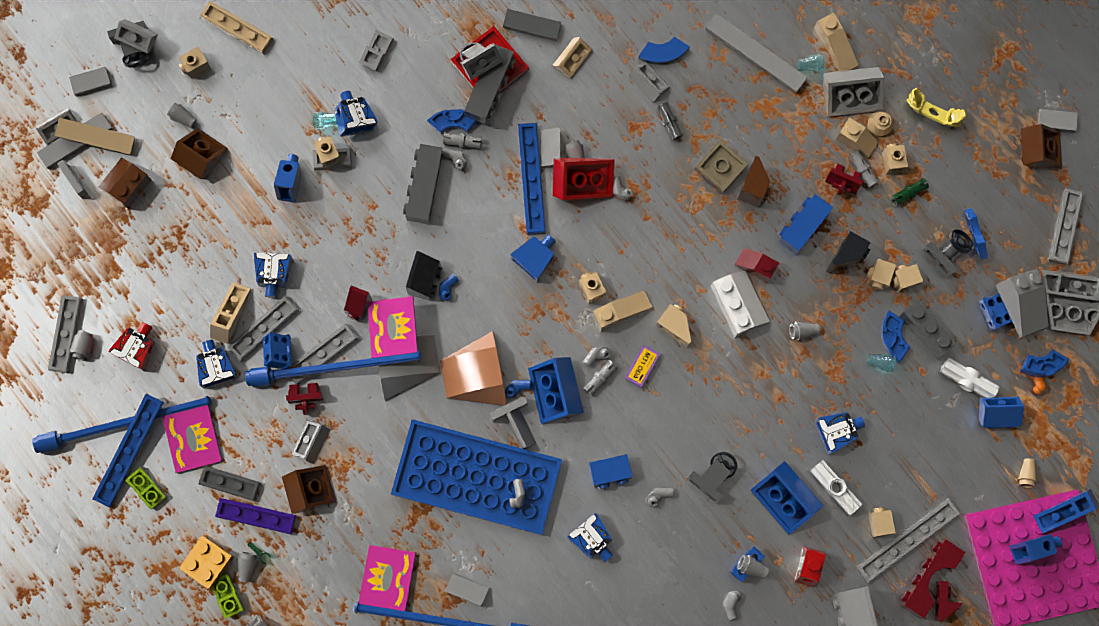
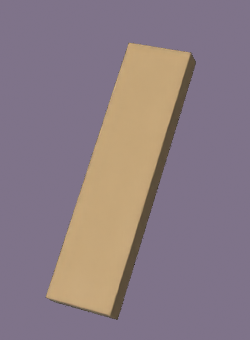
[200,1,273,54]
[55,118,135,155]

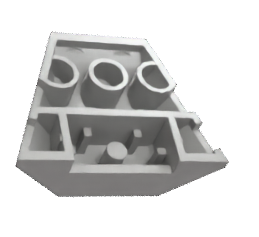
[1042,270,1099,335]
[379,332,439,401]

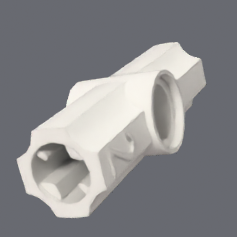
[940,358,999,398]
[810,460,862,516]

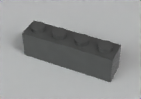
[464,44,516,124]
[403,144,443,225]

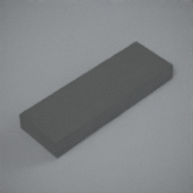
[503,9,561,41]
[198,465,261,502]

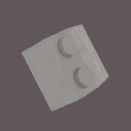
[996,268,1049,338]
[833,587,878,626]

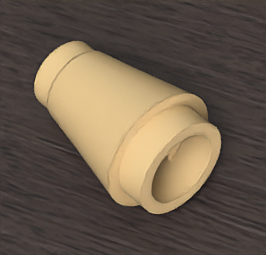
[1018,458,1038,489]

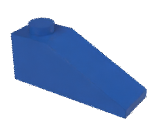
[1033,488,1099,534]

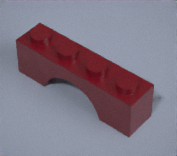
[900,539,965,619]

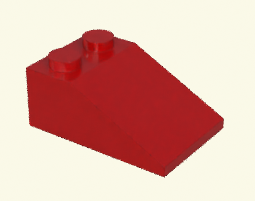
[552,158,615,200]

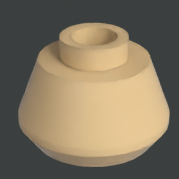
[867,111,893,136]

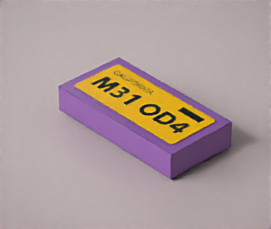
[625,345,660,388]

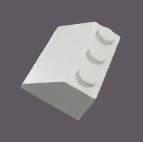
[711,271,770,337]

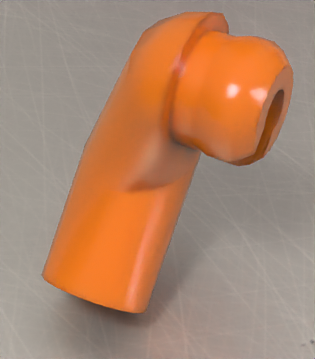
[1026,375,1047,395]

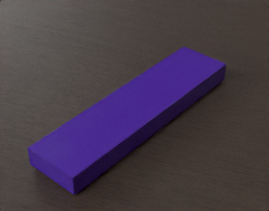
[215,498,297,535]

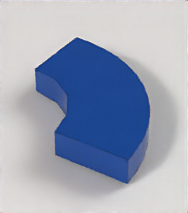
[638,37,690,64]
[427,109,478,134]
[965,208,988,259]
[881,310,910,363]
[1020,349,1069,377]

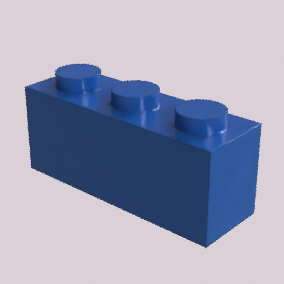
[778,194,833,255]

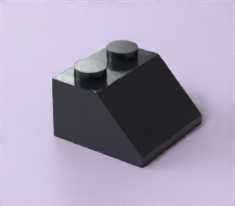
[826,231,871,273]
[406,251,443,301]

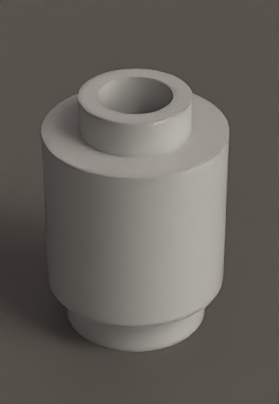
[69,330,94,360]

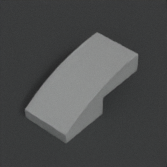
[359,30,394,71]

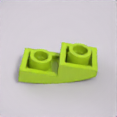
[125,466,166,510]
[212,573,243,619]

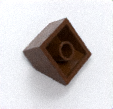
[1020,124,1062,168]
[170,128,228,179]
[738,156,771,207]
[98,158,151,209]
[282,465,336,514]

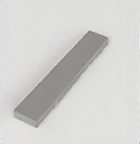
[705,14,807,93]
[855,498,961,583]

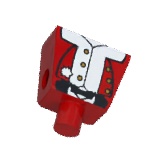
[108,322,155,371]
[794,546,826,587]

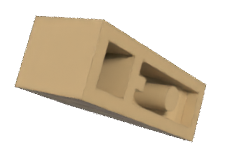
[814,12,859,71]
[210,282,251,344]
[593,290,652,331]

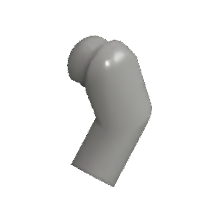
[443,148,466,170]
[583,347,611,367]
[510,479,525,509]

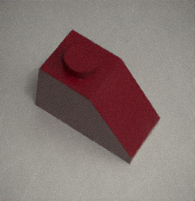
[734,248,779,284]
[344,285,372,321]

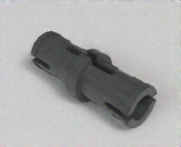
[657,102,683,141]

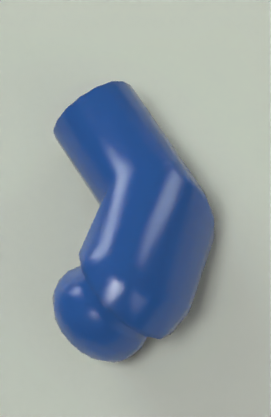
[439,274,459,301]
[505,380,532,398]

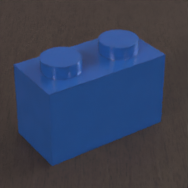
[978,397,1024,429]
[588,454,632,489]

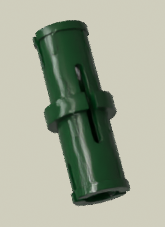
[890,178,929,206]

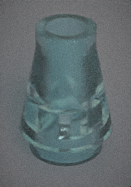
[796,53,824,71]
[311,111,337,130]
[867,354,896,372]

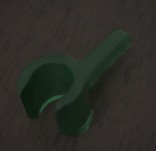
[247,542,271,564]

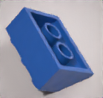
[528,357,584,424]
[751,461,824,534]

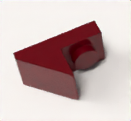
[934,581,963,621]

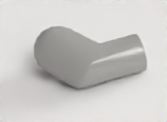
[613,176,633,201]
[647,488,673,507]
[723,591,741,620]

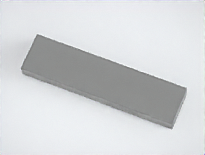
[37,112,113,169]
[1048,188,1084,265]
[48,295,82,373]
[228,296,299,362]
[287,323,358,384]

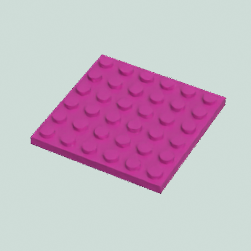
[964,489,1099,626]

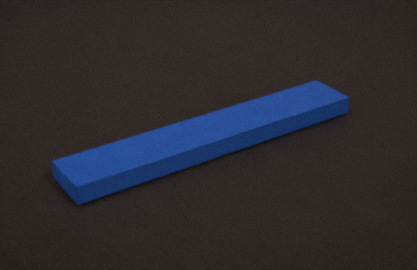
[518,123,546,235]
[92,393,164,508]

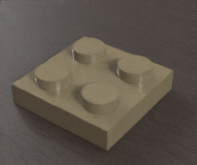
[695,140,748,192]

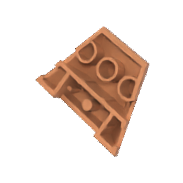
[440,331,507,406]

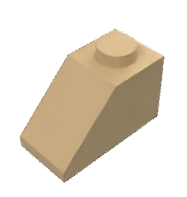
[836,117,878,158]
[656,304,691,347]

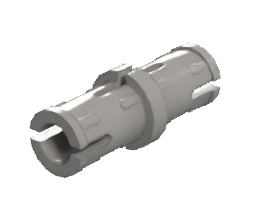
[443,132,482,149]
[849,150,878,188]
[583,360,618,396]

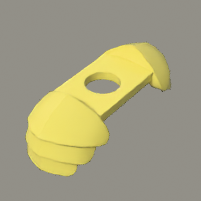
[907,88,966,127]

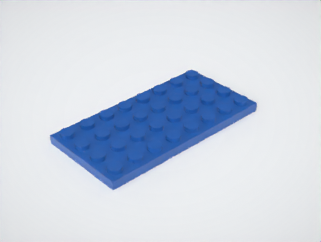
[391,419,562,535]

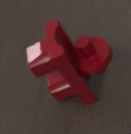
[825,163,863,196]
[286,383,323,415]

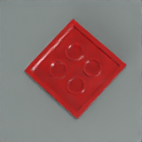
[450,26,529,92]

